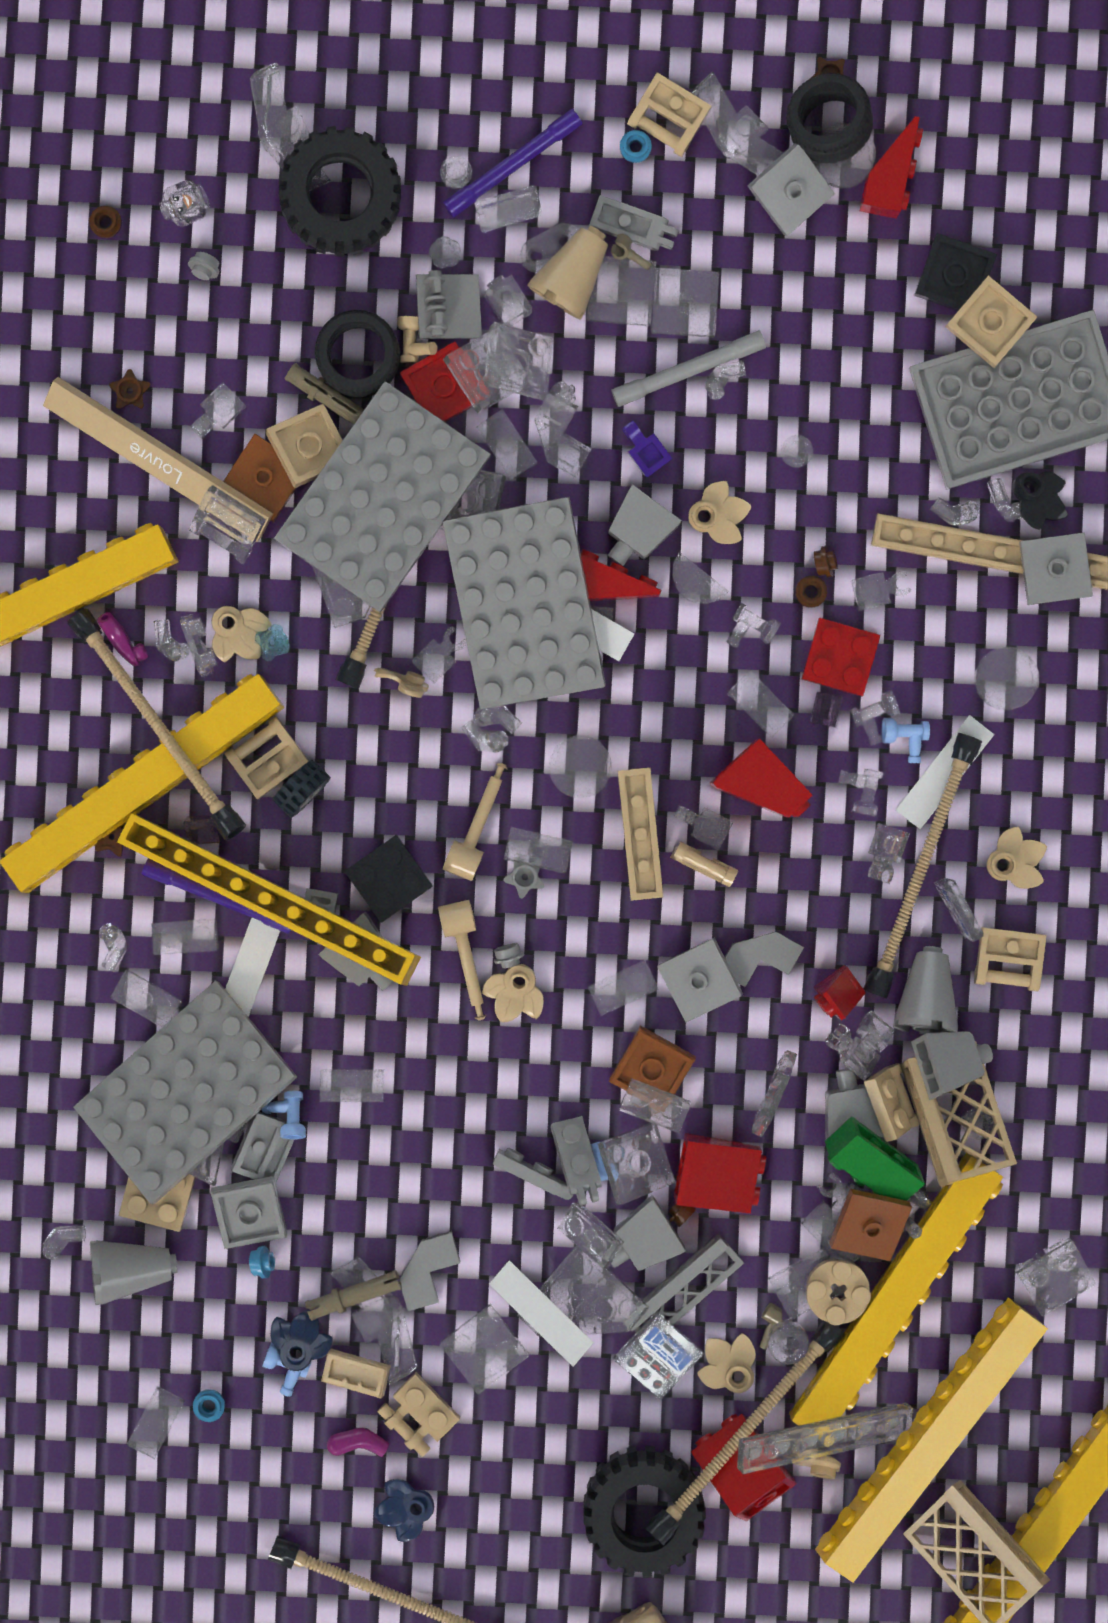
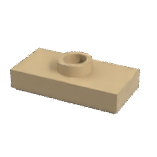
[321,1349,391,1399]

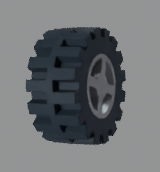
[273,760,331,818]

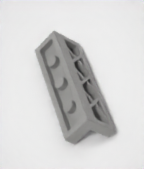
[623,1233,744,1339]

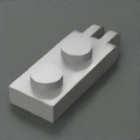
[589,195,679,251]
[550,1116,602,1206]
[493,1148,573,1200]

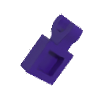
[622,421,672,478]

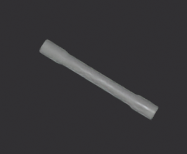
[611,330,766,407]

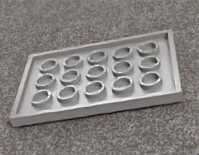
[909,310,1108,490]
[274,381,490,613]
[442,496,606,709]
[73,980,297,1204]

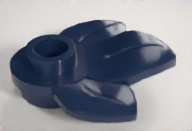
[270,1310,333,1371]
[374,1479,435,1542]

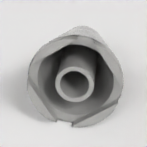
[893,946,958,1035]
[90,1240,177,1305]

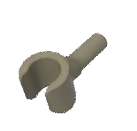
[611,234,652,271]
[759,1303,782,1350]

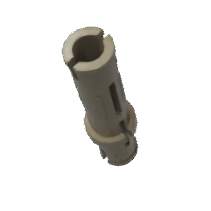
[285,363,365,425]
[305,1270,402,1321]

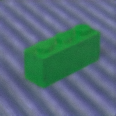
[825,1116,925,1201]

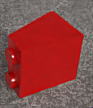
[709,738,813,818]
[674,1133,766,1214]
[691,1414,797,1522]

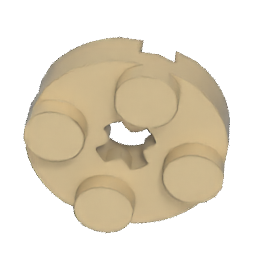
[806,1259,871,1325]

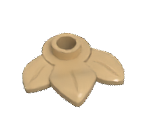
[688,481,751,544]
[211,606,271,662]
[374,668,429,698]
[986,827,1047,889]
[482,964,544,1023]
[697,1333,756,1393]
[783,1447,841,1479]

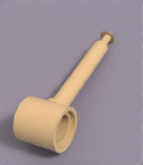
[442,763,507,881]
[438,900,486,1021]

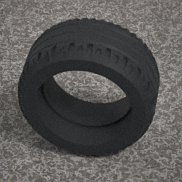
[786,73,873,164]
[315,310,400,398]

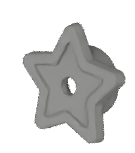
[504,857,544,899]

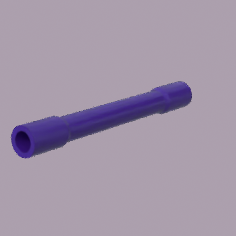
[443,109,583,218]
[142,858,291,934]

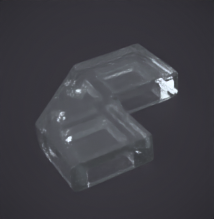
[534,390,592,478]
[751,1050,797,1137]

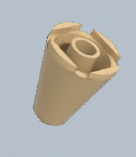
[527,225,608,320]

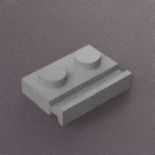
[230,1111,294,1182]

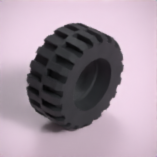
[279,126,402,257]
[583,1445,706,1578]

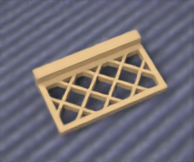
[618,768,663,901]
[901,1041,1017,1187]
[903,1480,1050,1623]

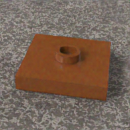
[223,434,297,522]
[609,1025,696,1112]
[829,1188,912,1261]

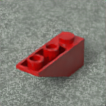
[859,116,923,219]
[581,549,662,601]
[813,965,866,1021]

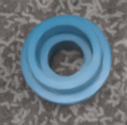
[620,130,652,163]
[249,1246,275,1278]
[193,1389,225,1422]

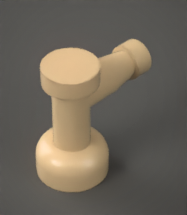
[397,316,437,364]

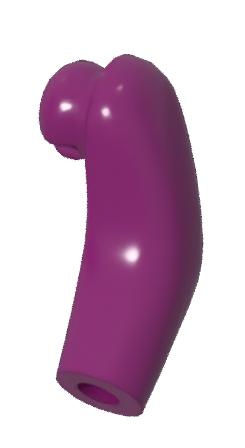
[97,612,148,666]
[327,1428,390,1457]

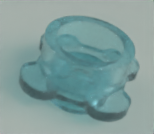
[255,624,290,661]

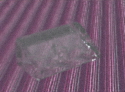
[474,185,542,232]

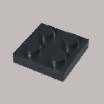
[914,233,997,311]
[344,834,433,923]

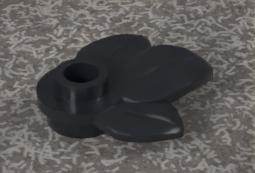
[1012,472,1068,530]

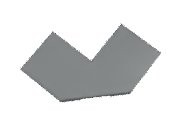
[725,931,804,987]
[399,1231,461,1311]

